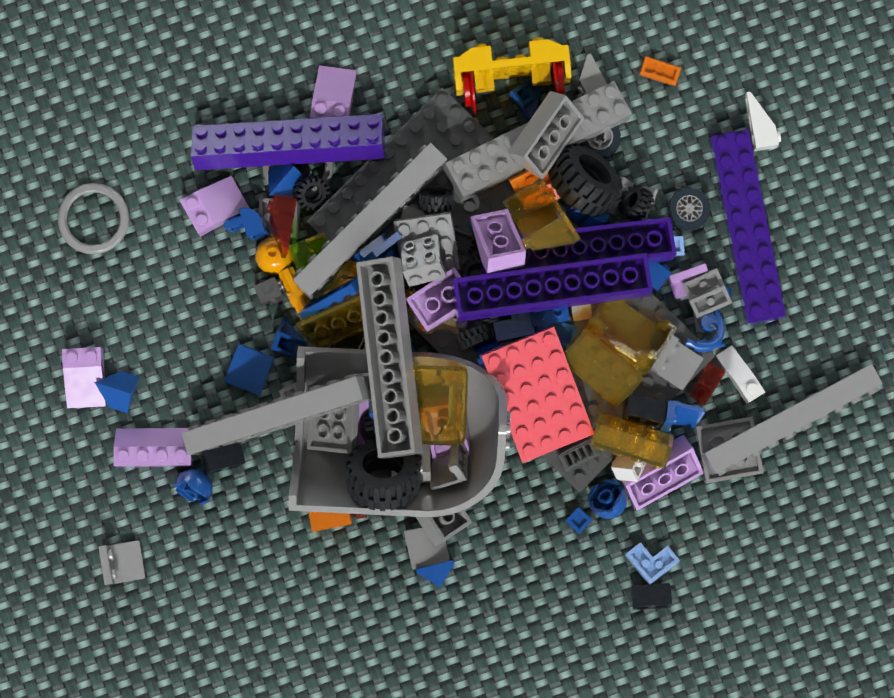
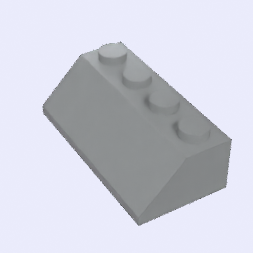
[508,91,585,179]

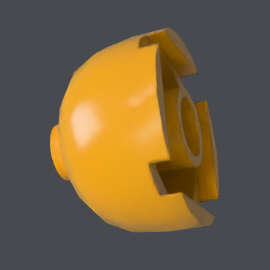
[255,237,293,275]

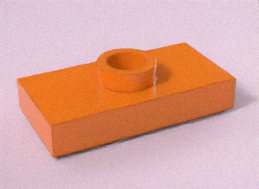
[639,56,681,86]

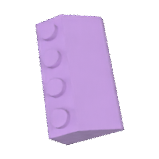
[114,428,193,467]
[620,435,704,511]

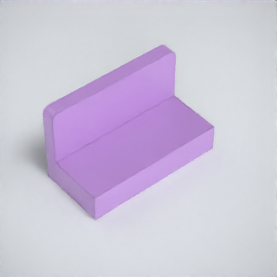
[668,264,708,299]

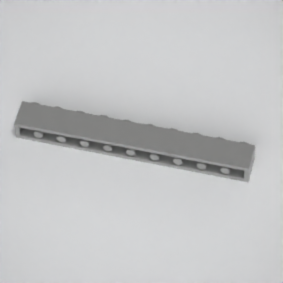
[702,364,883,476]

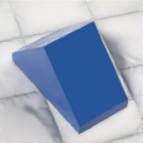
[416,560,454,587]

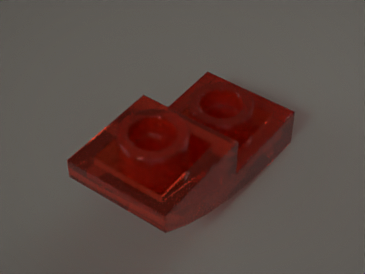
[689,362,726,406]

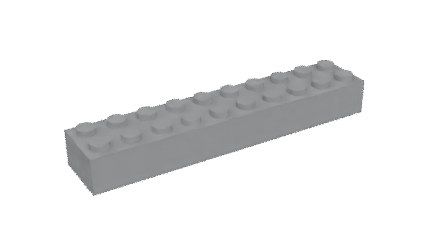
[443,81,632,202]
[293,143,447,301]
[356,257,423,458]
[182,373,372,455]

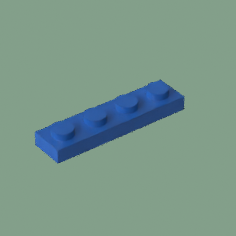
[298,276,359,320]

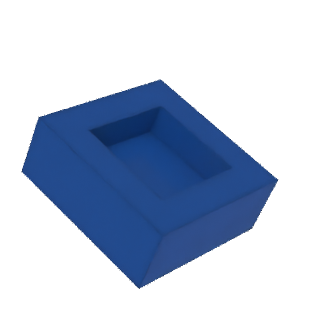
[565,507,592,534]

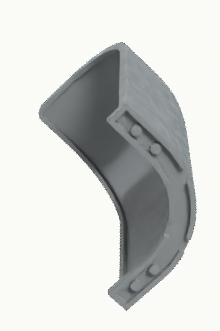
[289,346,511,517]

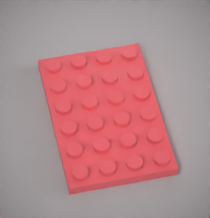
[481,326,594,463]

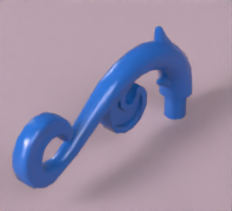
[685,284,732,352]

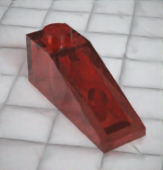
[267,194,297,258]

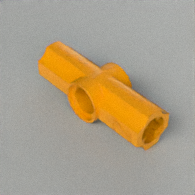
[278,266,318,325]

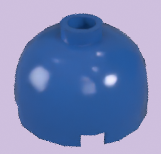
[173,468,213,505]
[587,479,627,519]

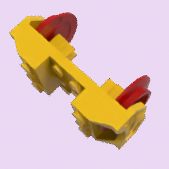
[453,37,571,114]

